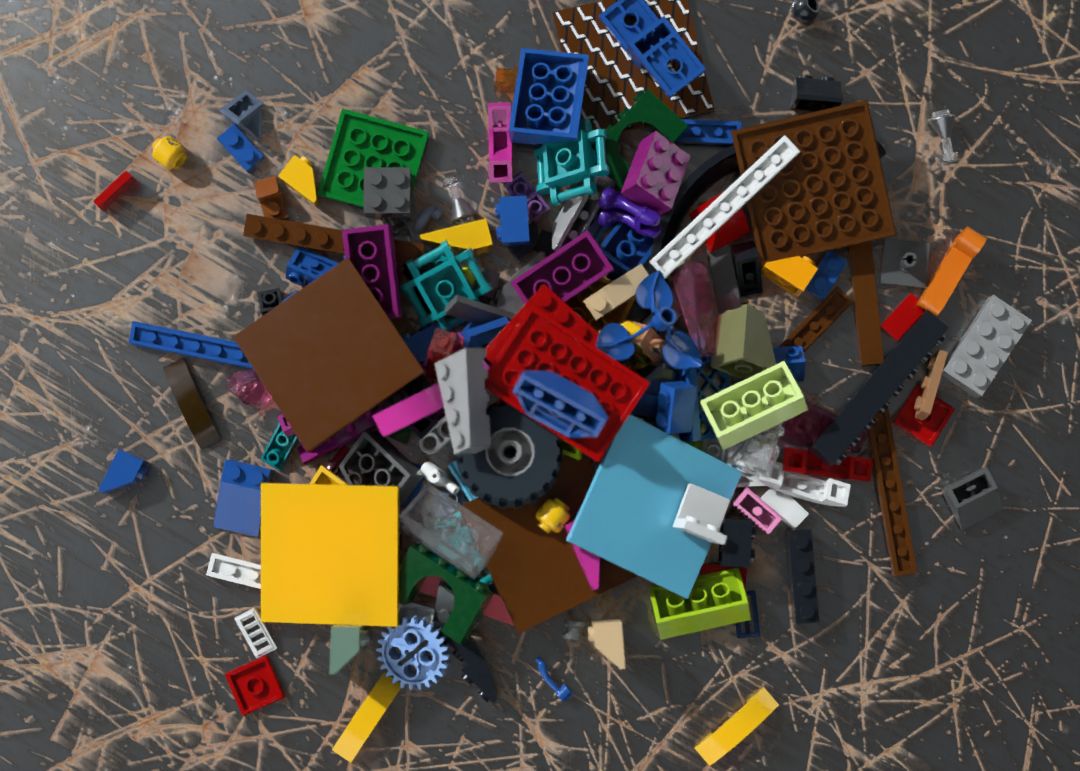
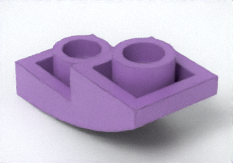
[503,172,550,222]

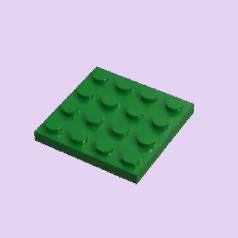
[317,108,429,219]

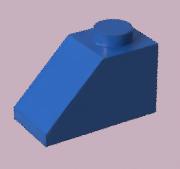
[98,449,148,493]

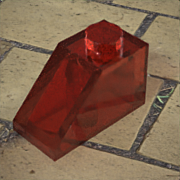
[427,327,464,380]

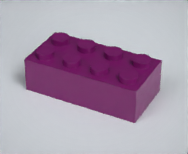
[342,224,403,319]
[510,230,614,304]

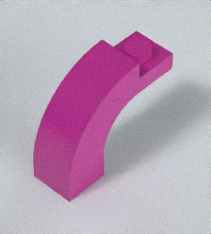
[488,103,512,183]
[373,383,444,437]

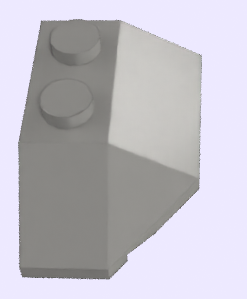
[552,176,615,251]

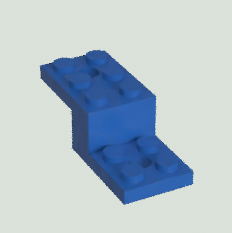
[599,0,706,99]

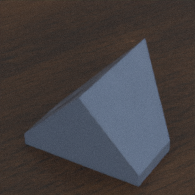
[220,90,264,145]

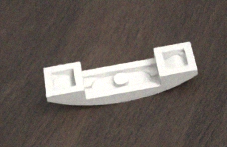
[759,458,851,507]

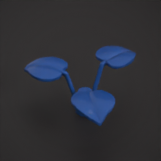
[596,270,702,370]

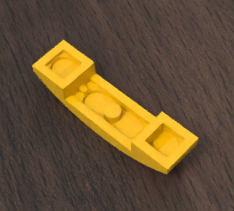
[332,672,401,763]
[695,687,779,766]

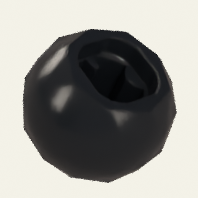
[791,0,819,23]

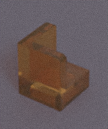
[494,66,519,94]

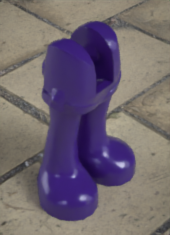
[598,187,661,238]

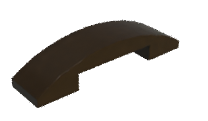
[163,358,222,450]

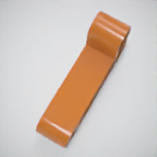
[917,226,987,317]

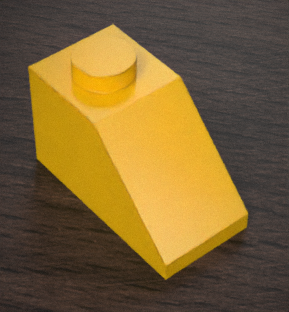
[278,155,319,207]

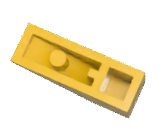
[420,218,493,255]

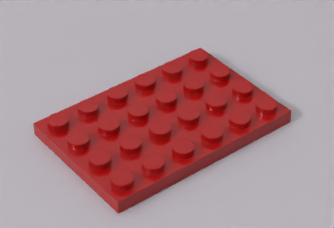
[484,305,650,462]

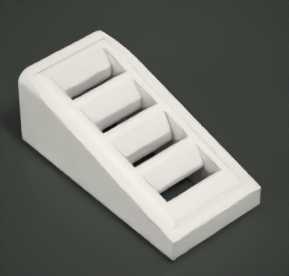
[234,607,277,659]

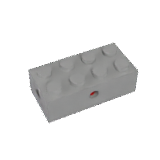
[941,295,1032,398]

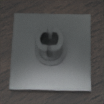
[879,238,930,289]

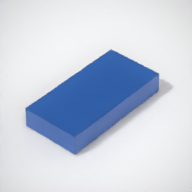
[463,317,509,348]

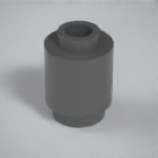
[474,268,501,303]

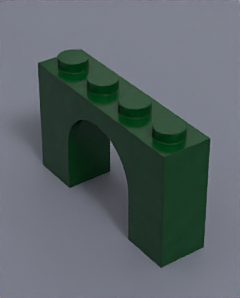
[591,89,689,190]
[399,543,494,644]

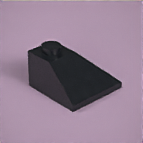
[634,362,682,396]

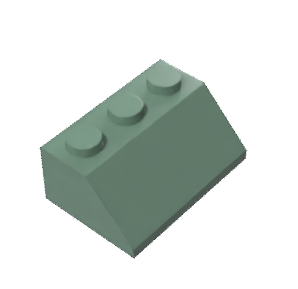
[329,625,370,674]

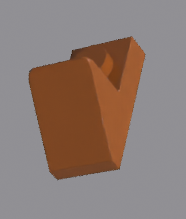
[254,175,289,220]

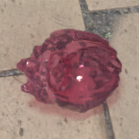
[226,369,272,406]

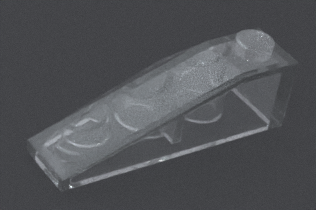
[726,423,785,476]

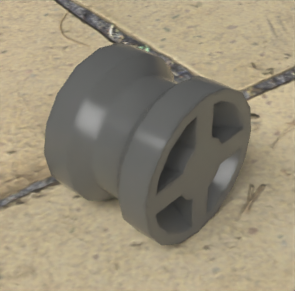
[562,619,587,641]

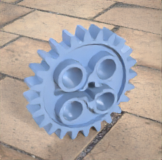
[376,615,451,690]

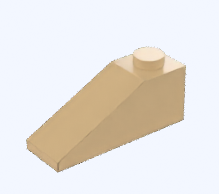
[583,264,649,321]

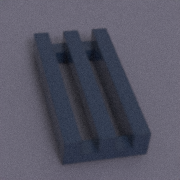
[735,590,760,639]

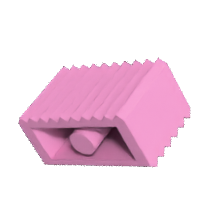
[731,487,783,534]

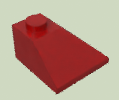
[689,193,750,254]

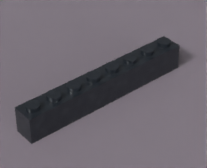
[808,310,949,467]

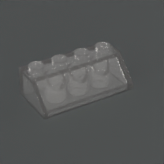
[399,483,503,579]

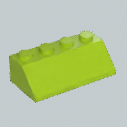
[649,567,751,640]

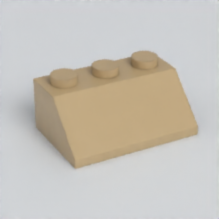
[587,619,625,669]

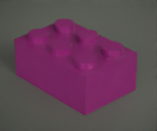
[621,131,691,215]

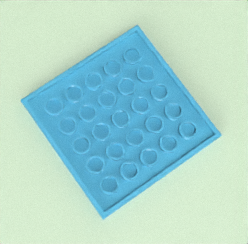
[566,415,742,599]

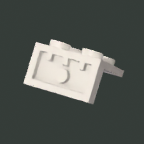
[673,484,730,545]

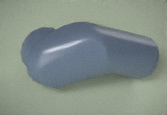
[412,205,443,233]

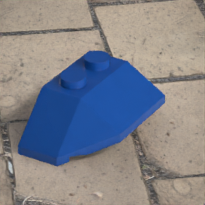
[513,371,608,438]

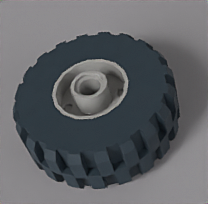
[457,402,563,509]

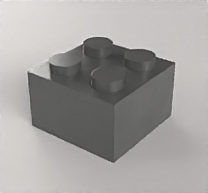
[364,167,412,218]

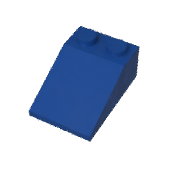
[599,212,654,281]
[213,459,274,537]

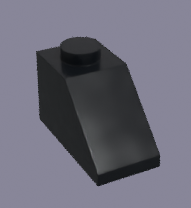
[731,241,763,297]

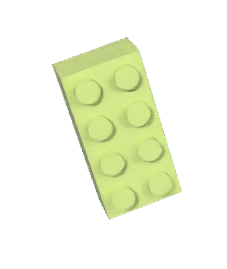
[700,361,808,450]

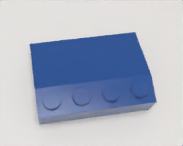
[509,48,589,145]

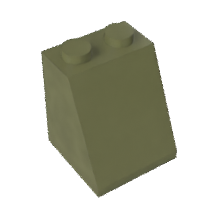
[711,304,776,380]

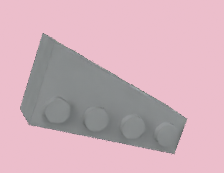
[434,348,491,454]

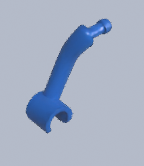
[535,657,573,702]

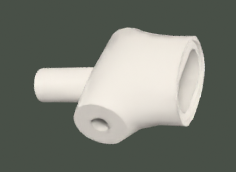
[420,461,460,495]

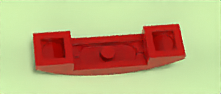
[782,448,873,482]

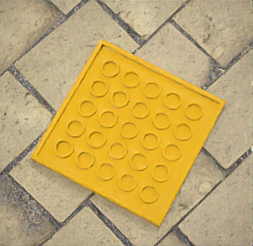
[261,483,399,627]

